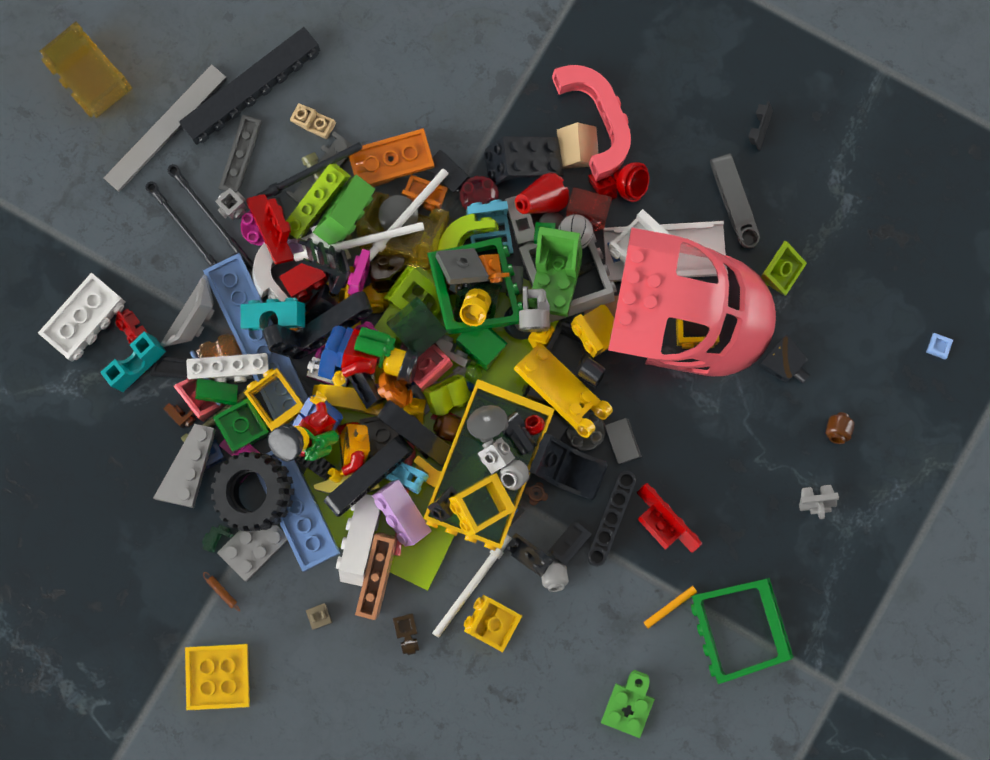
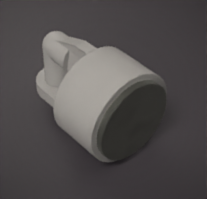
[519,286,550,332]

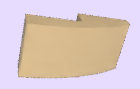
[290,103,336,139]

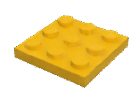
[185,644,250,710]

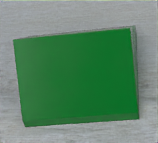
[456,328,508,371]

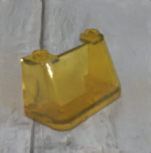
[356,191,449,270]

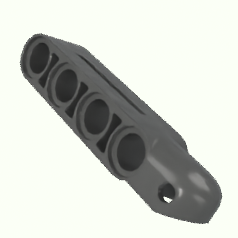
[710,153,760,249]

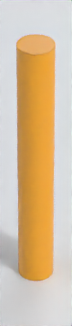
[643,586,697,629]

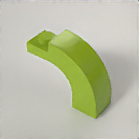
[438,214,499,251]

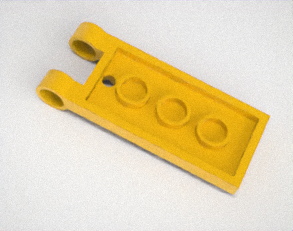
[514,343,613,438]

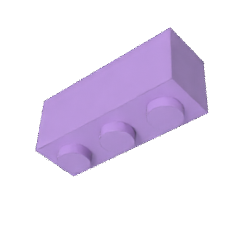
[372,480,431,547]

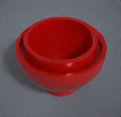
[613,162,650,202]

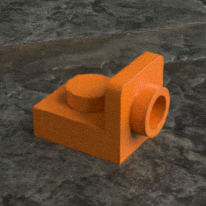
[478,254,510,283]

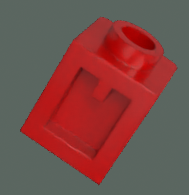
[588,174,617,204]

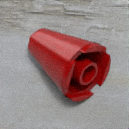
[515,173,569,214]

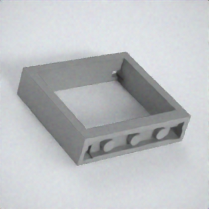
[519,232,617,323]

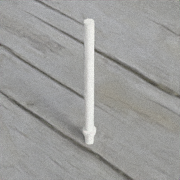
[294,222,425,261]

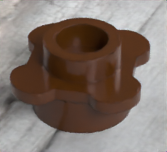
[525,482,548,506]

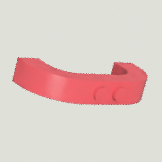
[552,65,631,181]

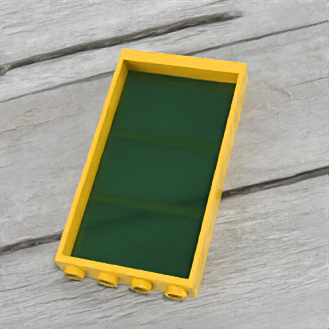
[423,379,555,551]

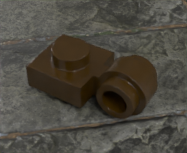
[393,613,419,655]

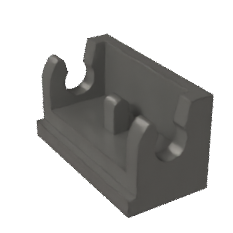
[605,418,642,464]

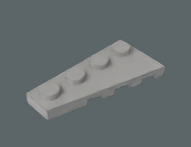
[153,424,216,508]

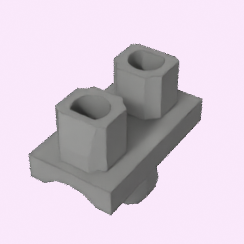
[799,485,839,519]

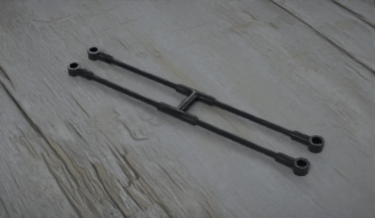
[145,164,291,359]

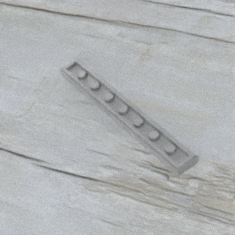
[104,64,227,192]

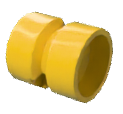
[460,289,491,326]

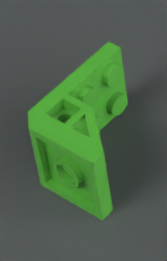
[528,227,582,317]

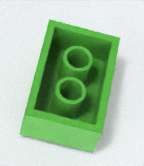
[313,174,375,245]

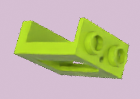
[384,266,441,330]

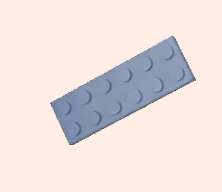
[256,451,340,572]

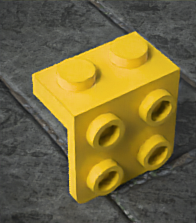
[571,305,614,358]

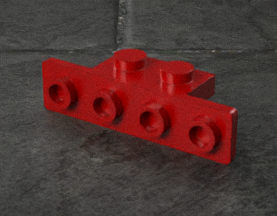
[246,194,294,264]
[637,483,702,553]

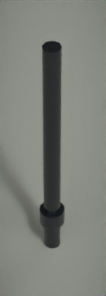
[256,142,363,198]

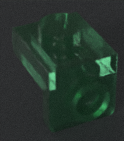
[202,524,234,553]

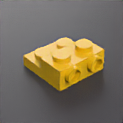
[464,595,522,652]

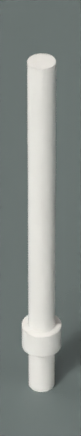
[369,169,448,261]
[432,535,512,638]

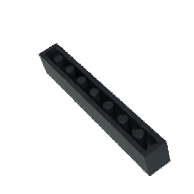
[179,27,321,145]

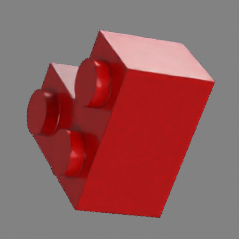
[279,262,328,303]

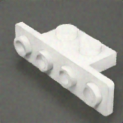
[186,353,269,383]

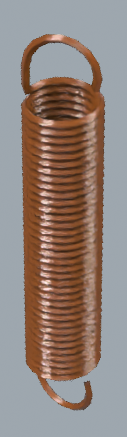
[203,572,240,611]

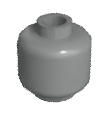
[499,460,529,490]
[541,560,569,592]

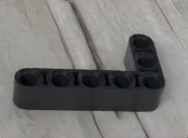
[262,291,373,359]
[534,357,606,442]

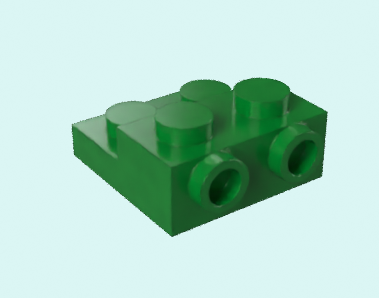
[213,398,270,453]

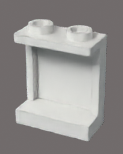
[608,209,669,265]

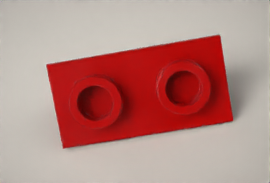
[115,309,148,344]

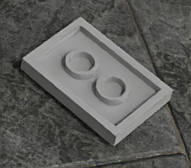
[217,525,288,582]

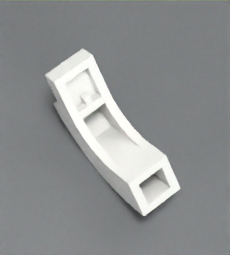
[252,243,288,302]

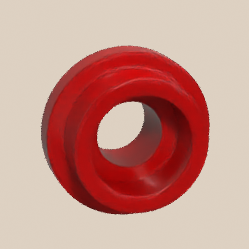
[525,415,545,435]

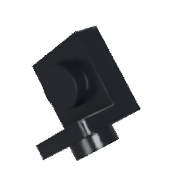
[428,486,465,522]

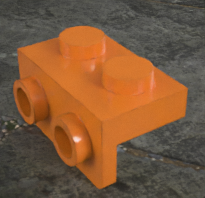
[402,174,448,212]

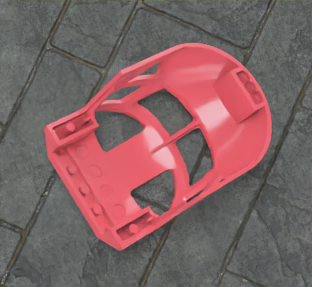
[608,227,776,376]

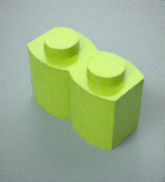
[423,374,471,416]

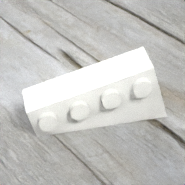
[336,494,382,586]

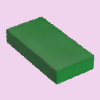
[195,378,238,406]

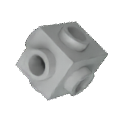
[215,188,247,221]
[478,437,515,474]

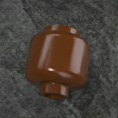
[826,412,855,444]
[433,414,465,443]

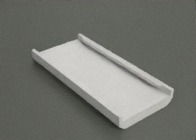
[603,221,728,282]

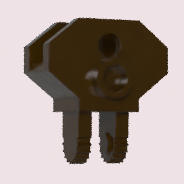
[369,254,406,293]

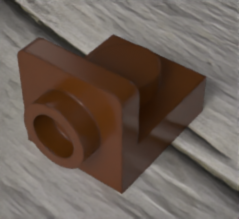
[163,403,196,428]

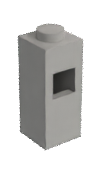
[505,196,535,249]

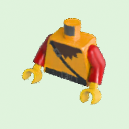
[328,422,370,483]

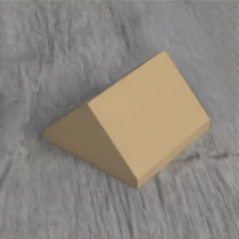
[557,122,598,169]

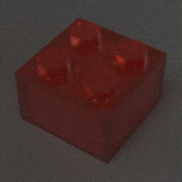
[566,187,612,231]

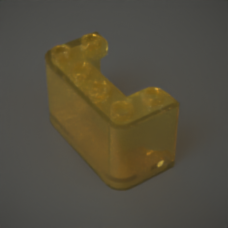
[39,21,133,119]

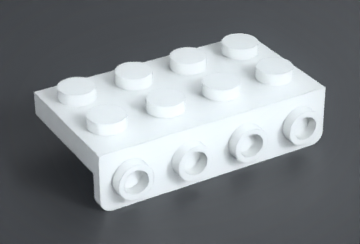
[38,273,125,362]

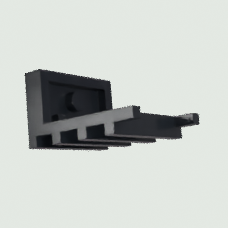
[298,238,351,295]

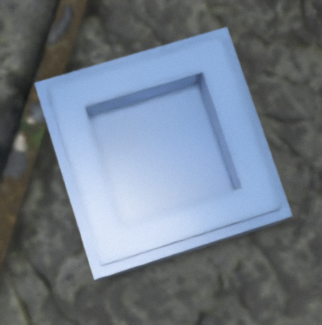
[926,333,953,359]

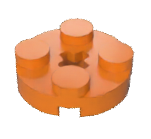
[377,372,413,408]

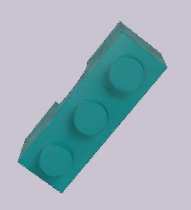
[241,298,305,331]
[100,331,166,392]

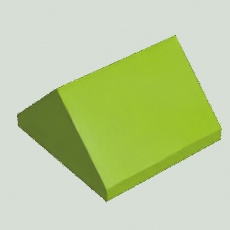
[761,241,807,296]

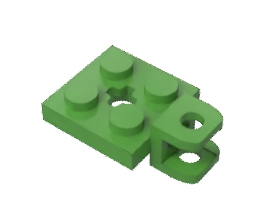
[601,670,655,738]

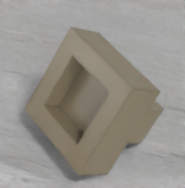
[306,603,332,630]

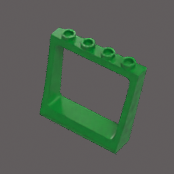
[427,237,523,335]
[691,578,794,684]

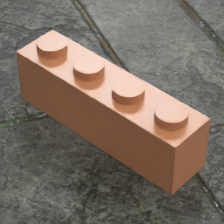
[355,532,398,620]

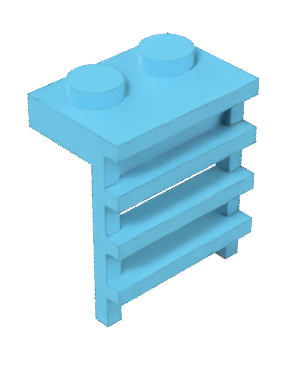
[466,199,514,254]

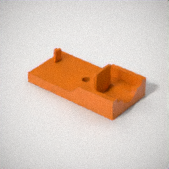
[349,128,435,187]

